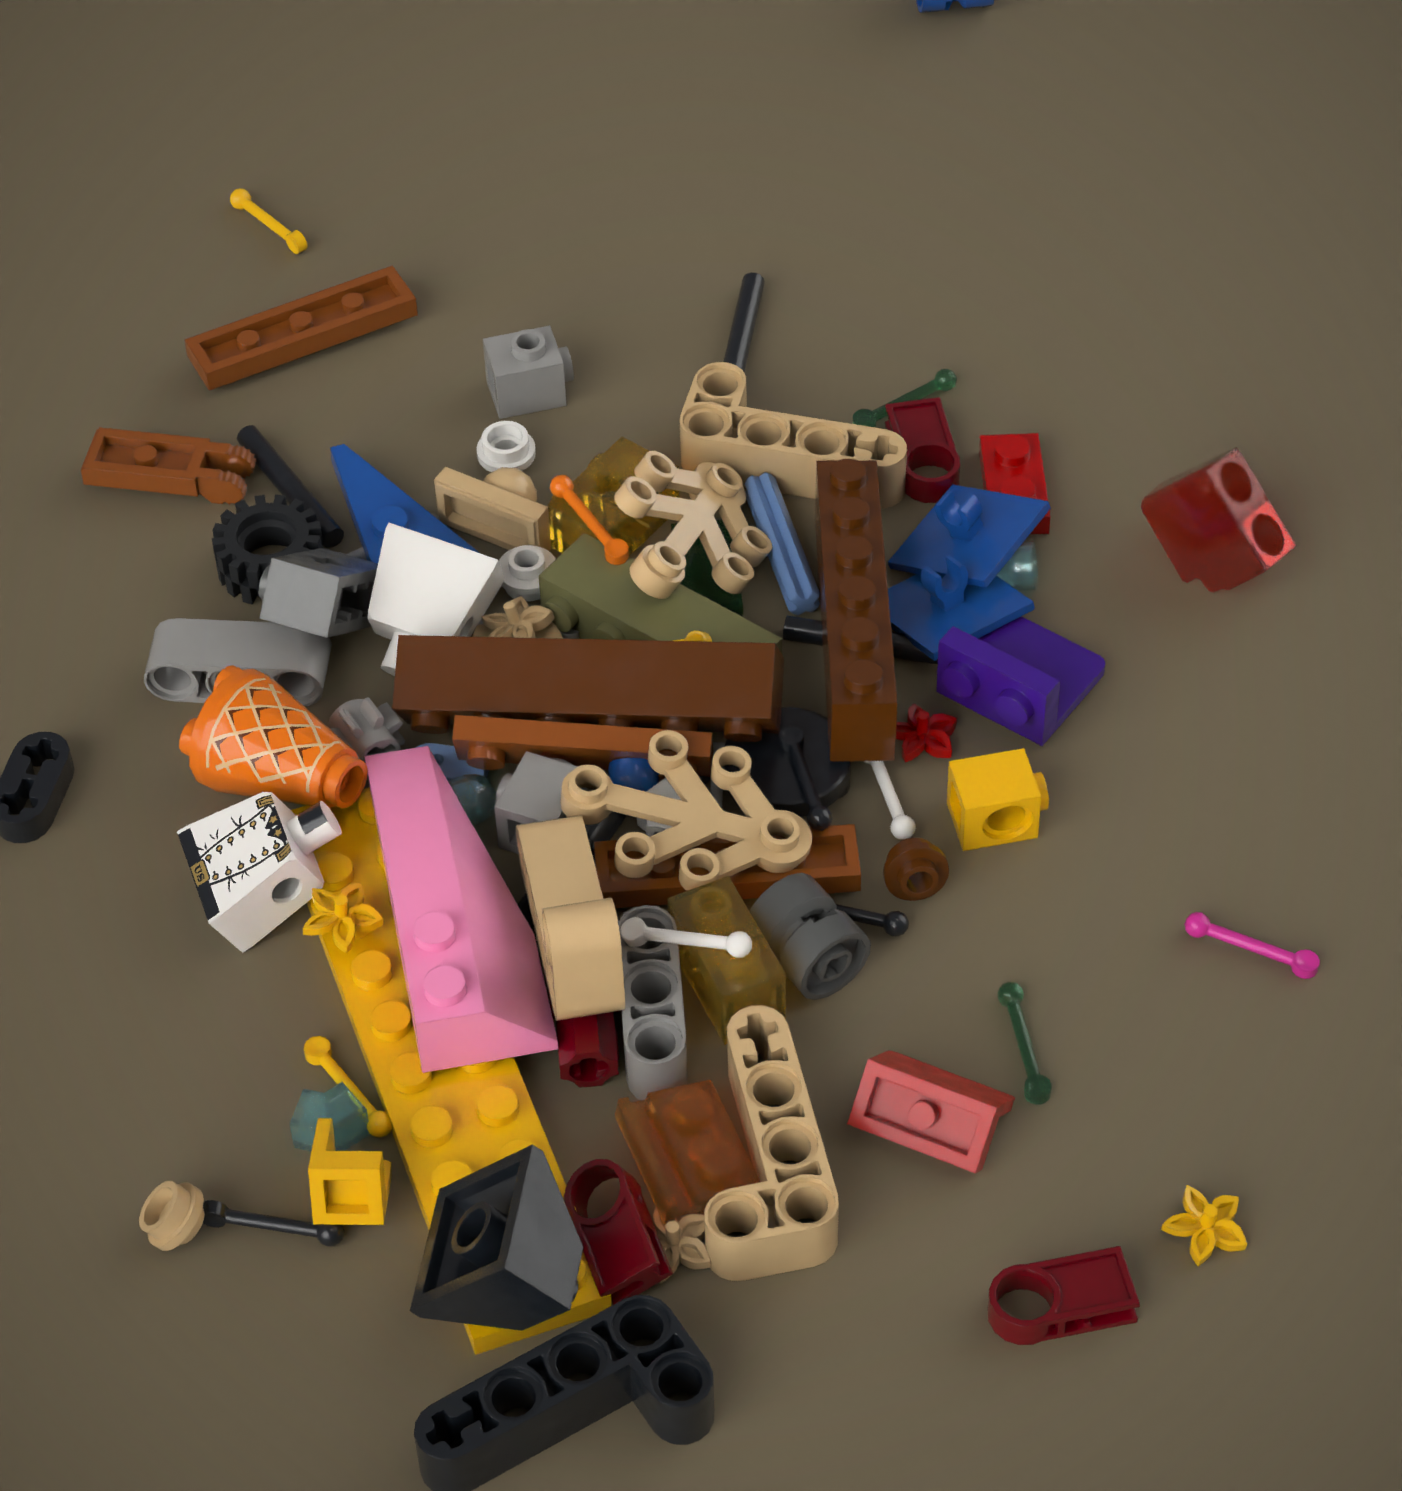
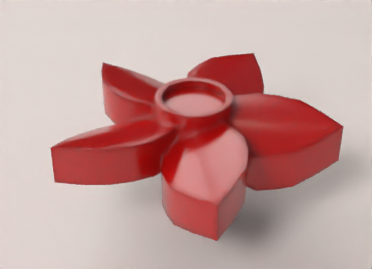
[896,703,957,763]

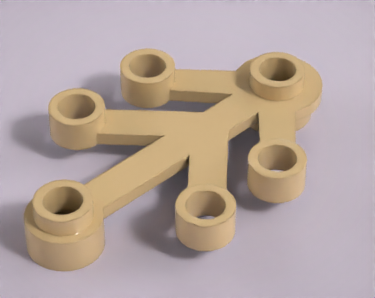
[614,451,772,599]
[560,730,812,894]

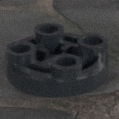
[723,707,851,817]

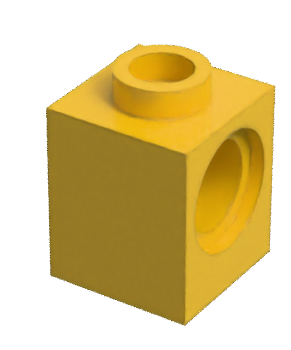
[947,748,1049,851]

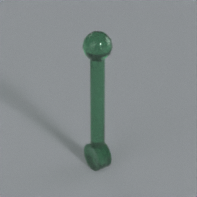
[853,368,957,427]
[997,982,1052,1105]

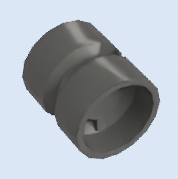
[746,873,871,1000]

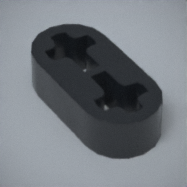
[0,732,74,843]

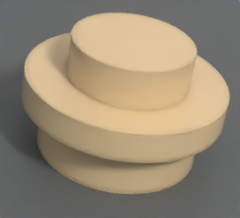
[139,1181,205,1251]

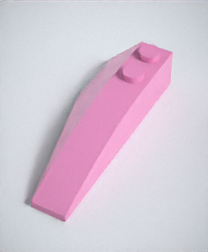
[364,746,558,1073]

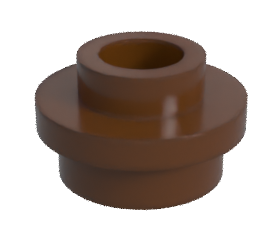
[883,838,949,901]

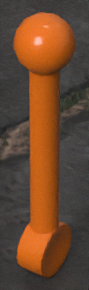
[550,475,629,565]

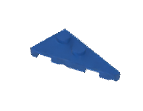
[330,444,481,564]

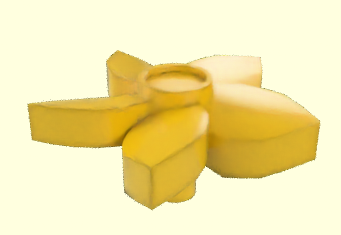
[303,882,383,954]
[1161,1185,1247,1267]

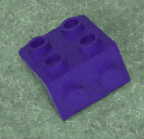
[936,616,1105,746]

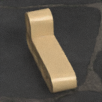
[680,362,907,509]
[516,815,625,1021]
[704,1005,839,1281]

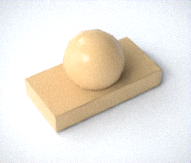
[434,467,551,551]

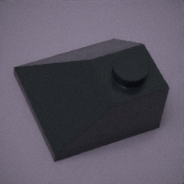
[410,1144,583,1331]

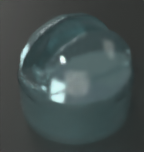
[996,541,1038,591]
[448,774,497,826]

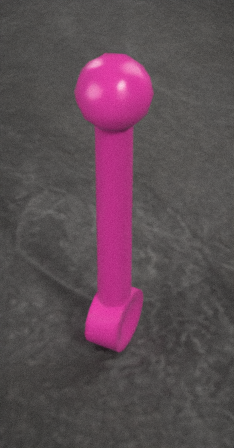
[1184,912,1320,979]

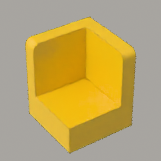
[308,1118,392,1225]

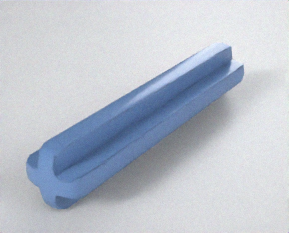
[745,472,820,615]

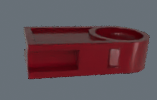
[885,397,960,503]
[564,1159,673,1305]
[987,1246,1140,1345]

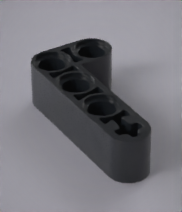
[414,1295,715,1491]

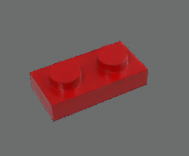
[979,433,1051,535]

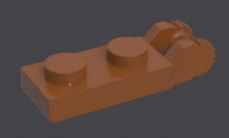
[81,427,256,505]

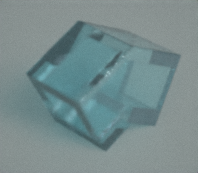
[289,1082,370,1152]

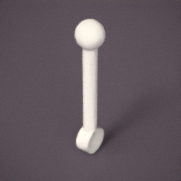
[864,761,916,840]
[620,917,752,958]

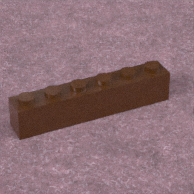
[815,459,898,761]
[392,635,784,742]

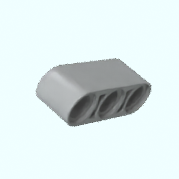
[144,618,332,706]
[618,905,688,1104]

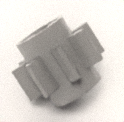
[328,697,405,776]

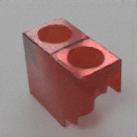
[1141,447,1297,593]

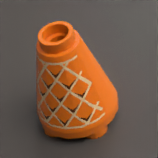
[179,665,368,809]

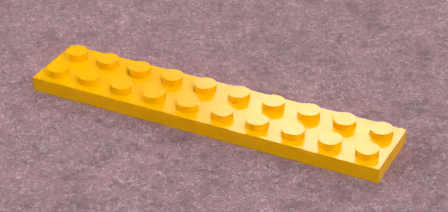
[291,787,612,1355]

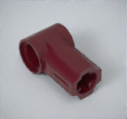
[549,994,619,1088]

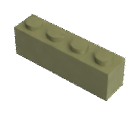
[539,533,782,654]

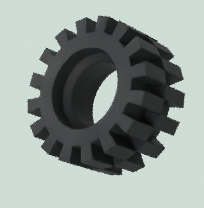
[212,494,324,604]

